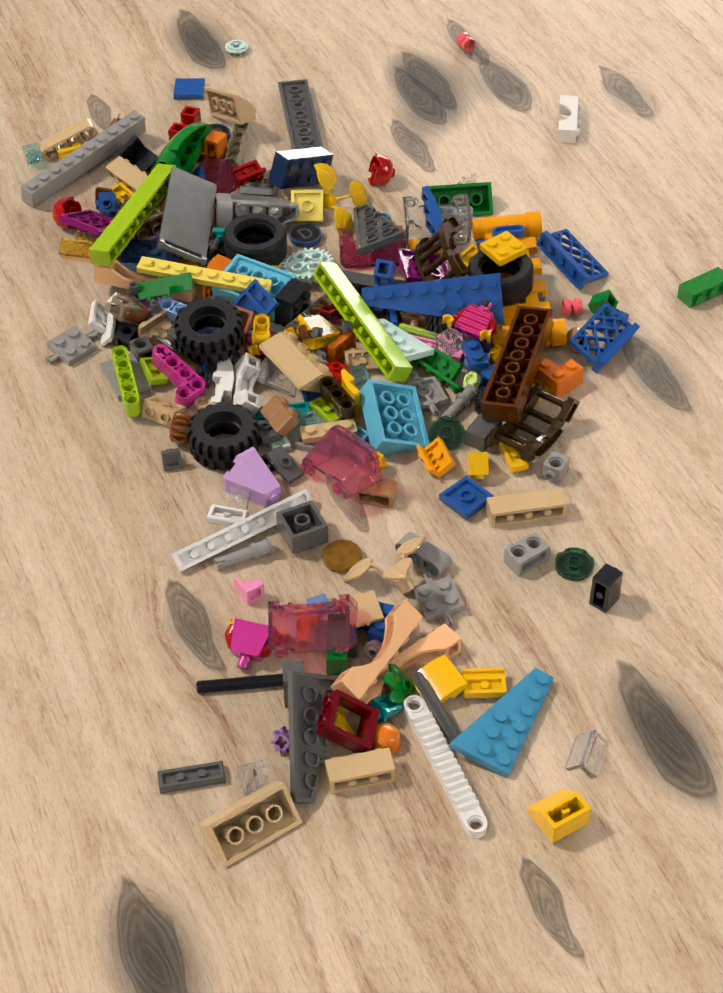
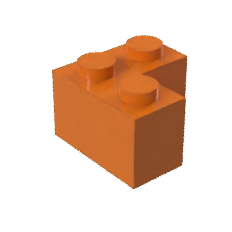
[196,130,228,169]
[535,357,584,398]

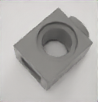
[542,451,570,484]

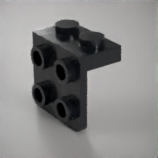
[113,135,158,173]

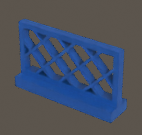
[536,229,609,290]
[568,302,640,374]

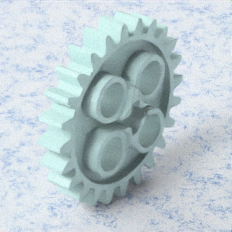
[281,247,335,285]

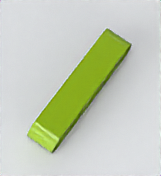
[112,346,141,417]

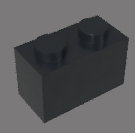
[589,563,623,613]

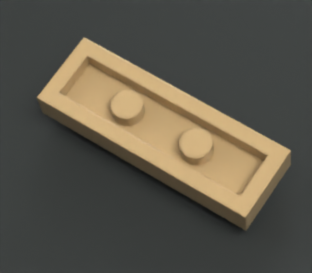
[299,419,358,444]

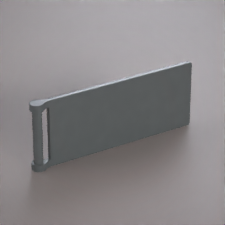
[156,166,217,268]

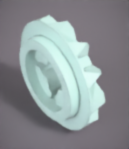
[225,40,248,55]

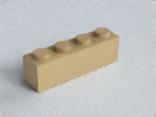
[486,487,568,527]

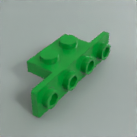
[131,272,194,302]
[411,348,464,393]

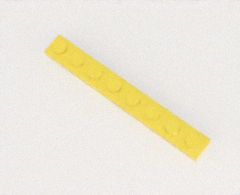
[136,256,272,292]

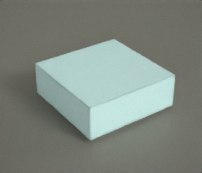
[269,435,291,451]

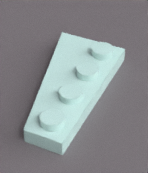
[378,318,434,362]

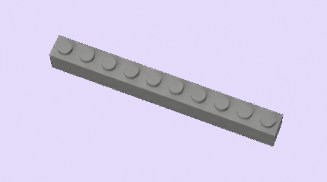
[21,110,146,208]

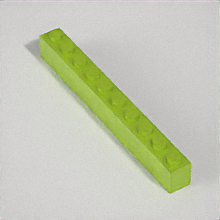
[89,163,176,267]
[313,261,413,382]

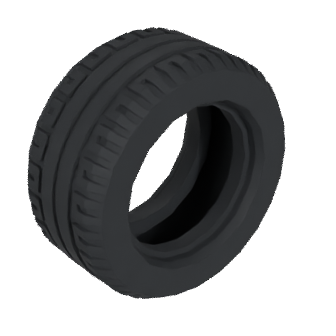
[223,213,287,266]
[468,250,533,307]

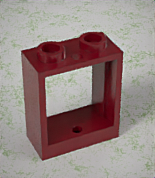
[316,689,380,753]

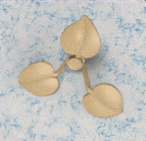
[344,535,427,594]

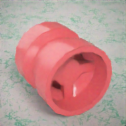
[456,32,476,52]
[562,298,582,316]

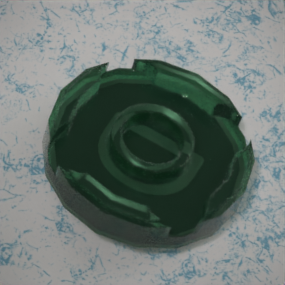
[428,416,465,451]
[555,547,595,581]

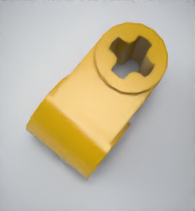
[252,314,271,345]

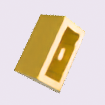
[526,789,591,844]

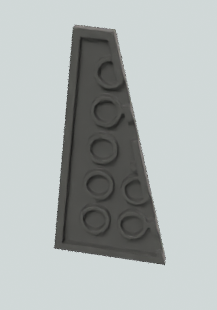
[353,203,406,255]

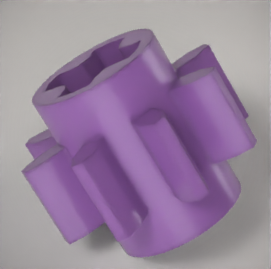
[271,726,289,755]

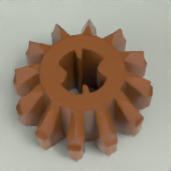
[169,413,192,445]

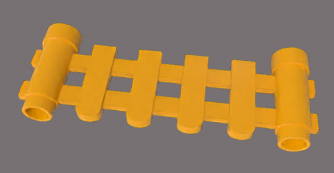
[472,211,567,347]

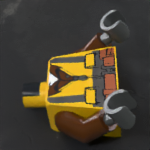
[297,312,352,350]

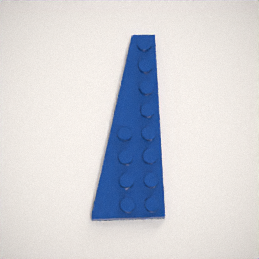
[361,273,505,325]

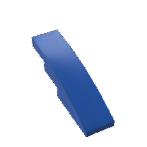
[421,185,443,243]

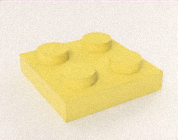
[291,190,324,223]

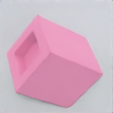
[234,577,265,606]

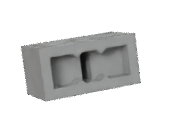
[504,532,551,577]

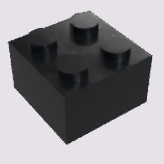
[274,278,311,327]

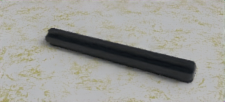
[196,673,283,693]

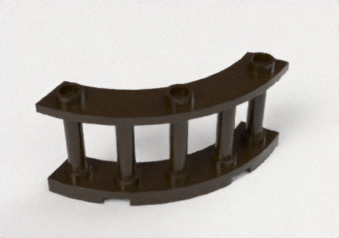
[415,214,470,281]
[487,382,580,462]

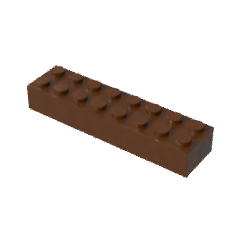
[480,305,554,423]

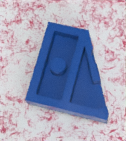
[232,279,279,316]

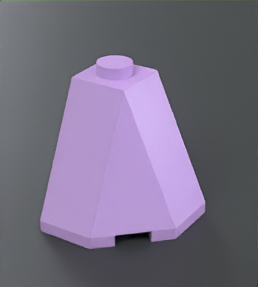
[223,447,281,507]

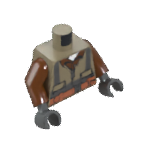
[105,281,161,325]

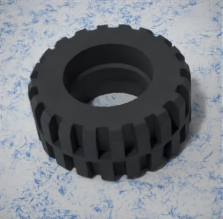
[174,297,244,364]
[187,402,260,471]

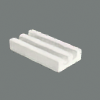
[206,504,249,526]

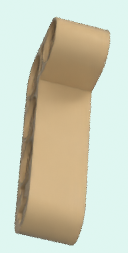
[38,118,99,160]

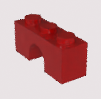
[168,106,201,141]

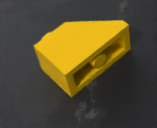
[465,452,489,479]

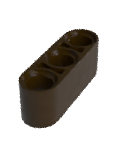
[320,376,356,420]

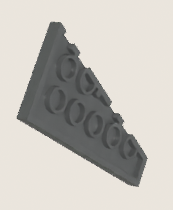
[287,670,338,804]

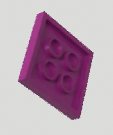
[59,209,114,237]
[396,247,450,283]

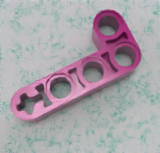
[152,344,205,409]

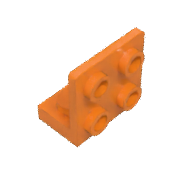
[308,330,356,363]

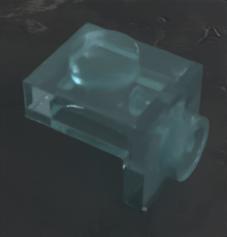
[22,143,43,165]
[294,408,322,429]

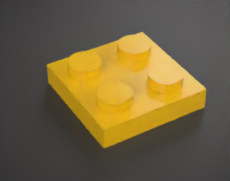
[479,231,528,266]

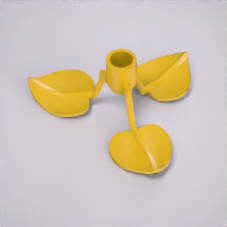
[314,163,368,237]

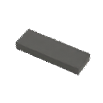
[157,761,226,794]

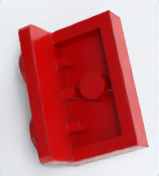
[228,159,267,188]

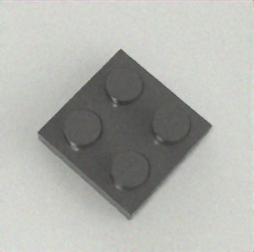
[240,182,277,195]

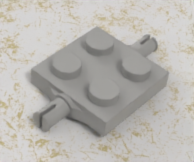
[46,326,98,366]
[402,371,448,416]
[413,572,465,627]

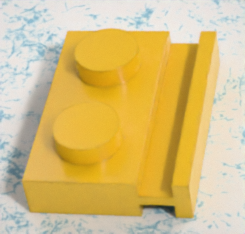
[462,668,507,699]

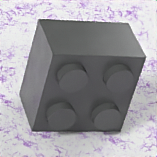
[276,500,329,554]

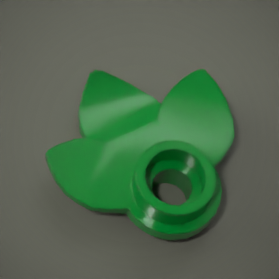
[382,664,413,704]

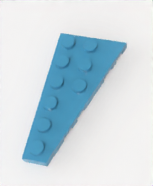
[448,668,554,778]

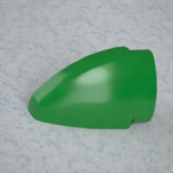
[151,122,212,173]

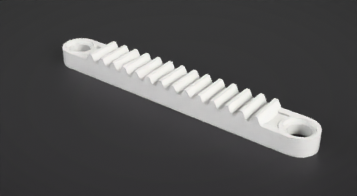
[404,695,488,839]

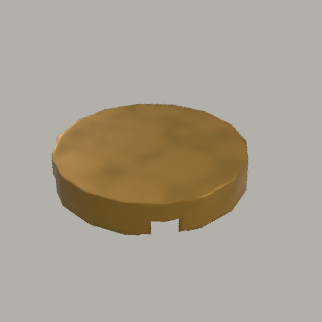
[322,539,362,573]

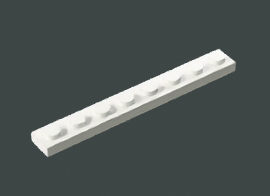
[171,488,314,572]

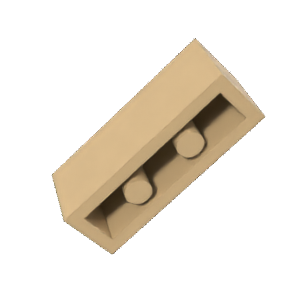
[325,747,395,794]

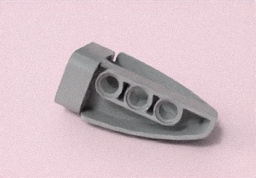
[214,192,299,228]

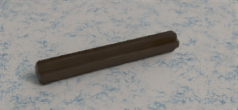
[149,335,203,375]

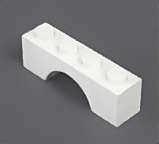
[557,95,581,144]
[233,352,261,415]

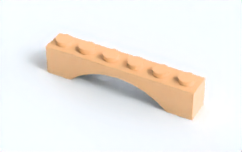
[94,260,197,302]
[330,599,423,701]
[362,623,461,705]

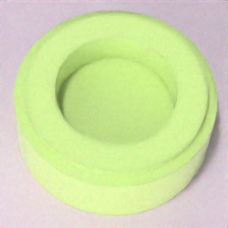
[463,371,481,388]

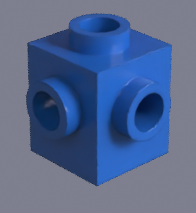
[96,192,120,217]

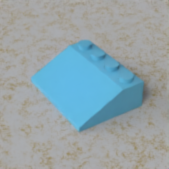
[211,254,297,323]
[359,379,430,455]

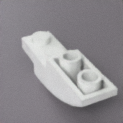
[210,357,234,405]

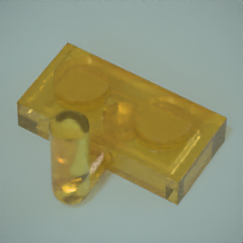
[58,230,94,259]

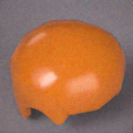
[371,723,401,755]

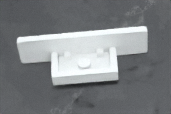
[88,292,120,347]

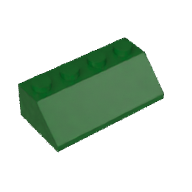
[428,182,494,216]

